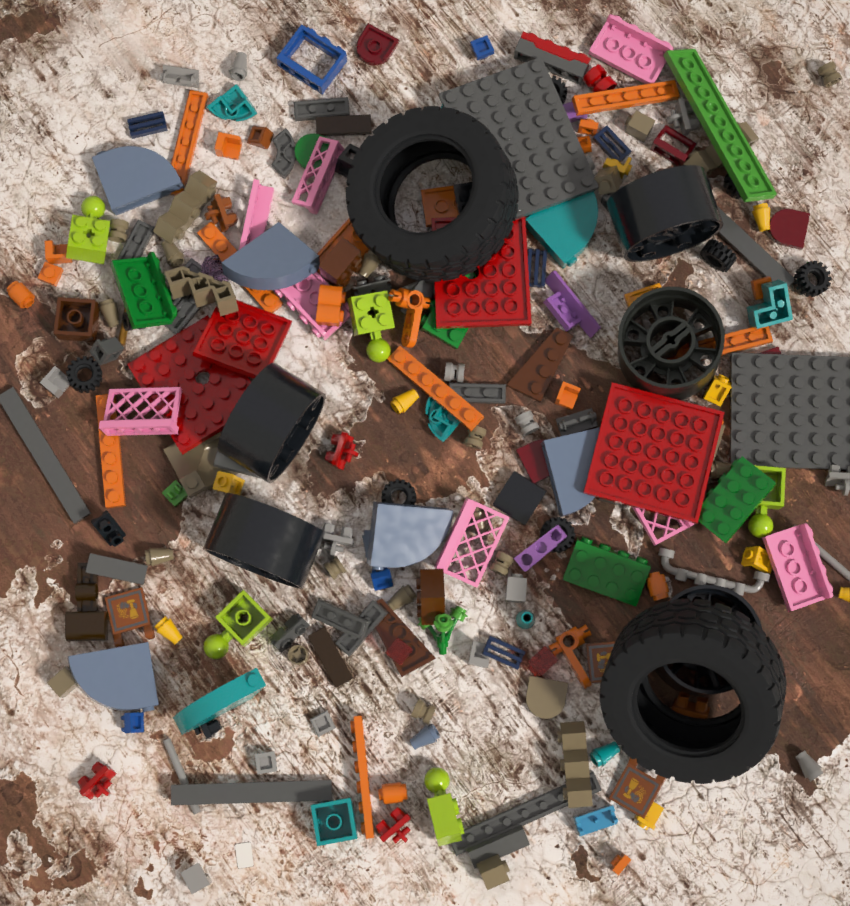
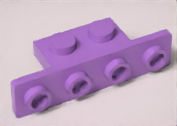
[543,270,601,338]

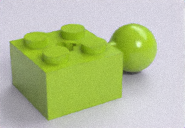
[66,196,110,264]
[347,290,395,363]
[748,465,786,538]
[203,590,273,659]
[424,767,465,846]

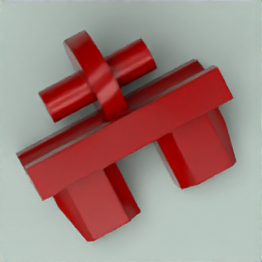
[325,432,359,470]
[77,762,117,800]
[375,807,411,844]

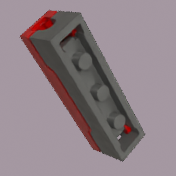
[514,31,591,85]

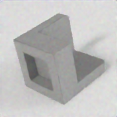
[40,366,70,399]
[468,640,491,668]
[181,863,213,894]

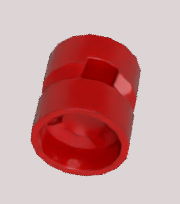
[582,64,617,93]

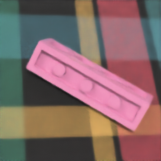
[291,136,345,215]
[239,179,274,250]

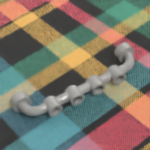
[658,548,770,596]

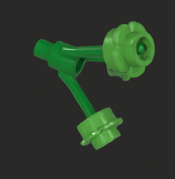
[417,606,468,655]

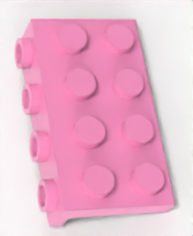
[588,14,673,84]
[273,272,351,340]
[762,523,833,612]

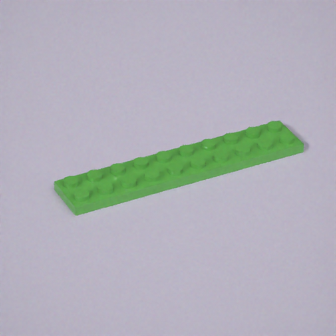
[663,49,777,202]

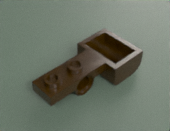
[65,562,108,641]

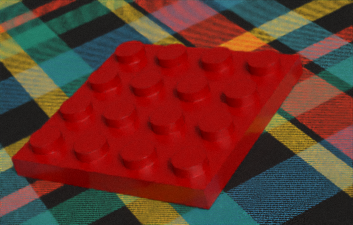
[193,300,292,379]

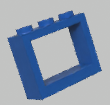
[276,24,347,95]

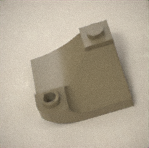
[163,432,238,498]

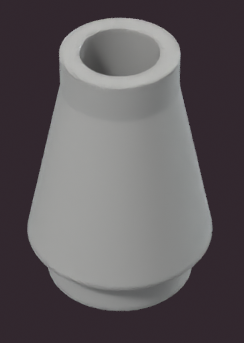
[229,52,247,81]
[795,751,823,782]

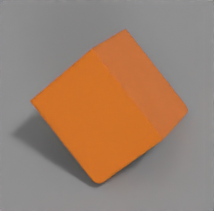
[214,132,242,160]
[44,240,72,264]
[554,381,581,410]

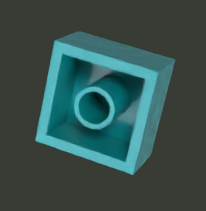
[310,797,358,846]

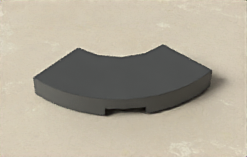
[271,128,296,179]

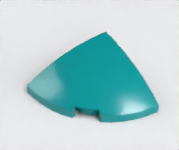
[207,84,258,121]
[425,396,460,442]

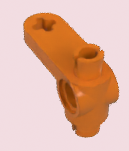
[388,288,431,348]
[548,624,592,689]

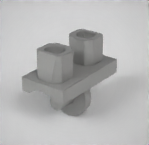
[667,98,699,136]
[825,465,850,496]
[322,523,354,556]

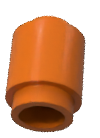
[6,281,35,309]
[646,571,669,601]
[378,782,408,804]

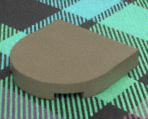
[526,676,568,719]

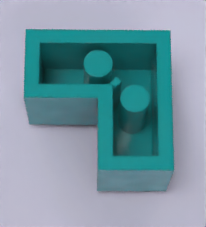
[746,280,793,329]

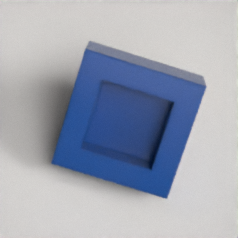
[470,35,494,60]
[370,567,394,591]
[121,712,144,733]

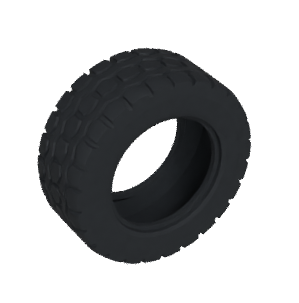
[346,106,519,282]
[600,599,786,784]

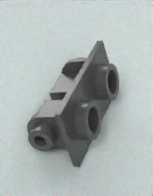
[352,275,392,296]
[556,408,598,436]
[270,613,310,653]

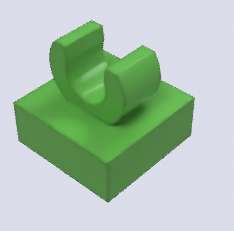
[162,480,188,507]

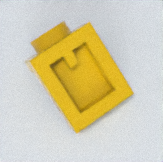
[602,157,632,179]
[703,374,732,407]
[212,471,245,495]
[741,546,772,574]
[634,802,664,830]

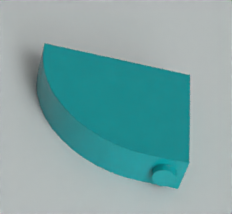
[525,191,598,269]
[173,668,266,735]

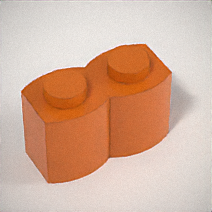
[316,285,346,327]

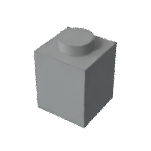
[505,574,527,603]

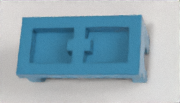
[573,804,618,836]

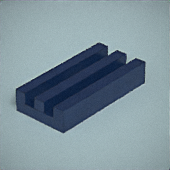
[127,111,168,139]
[593,126,632,162]
[528,249,547,288]
[482,636,526,670]

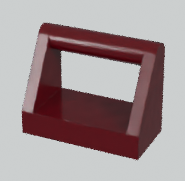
[650,125,697,166]

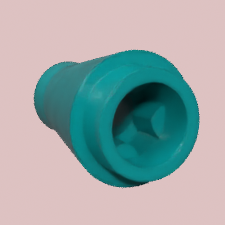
[516,610,535,629]
[589,741,620,767]

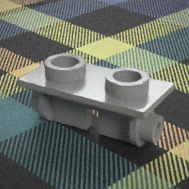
[160,65,199,88]

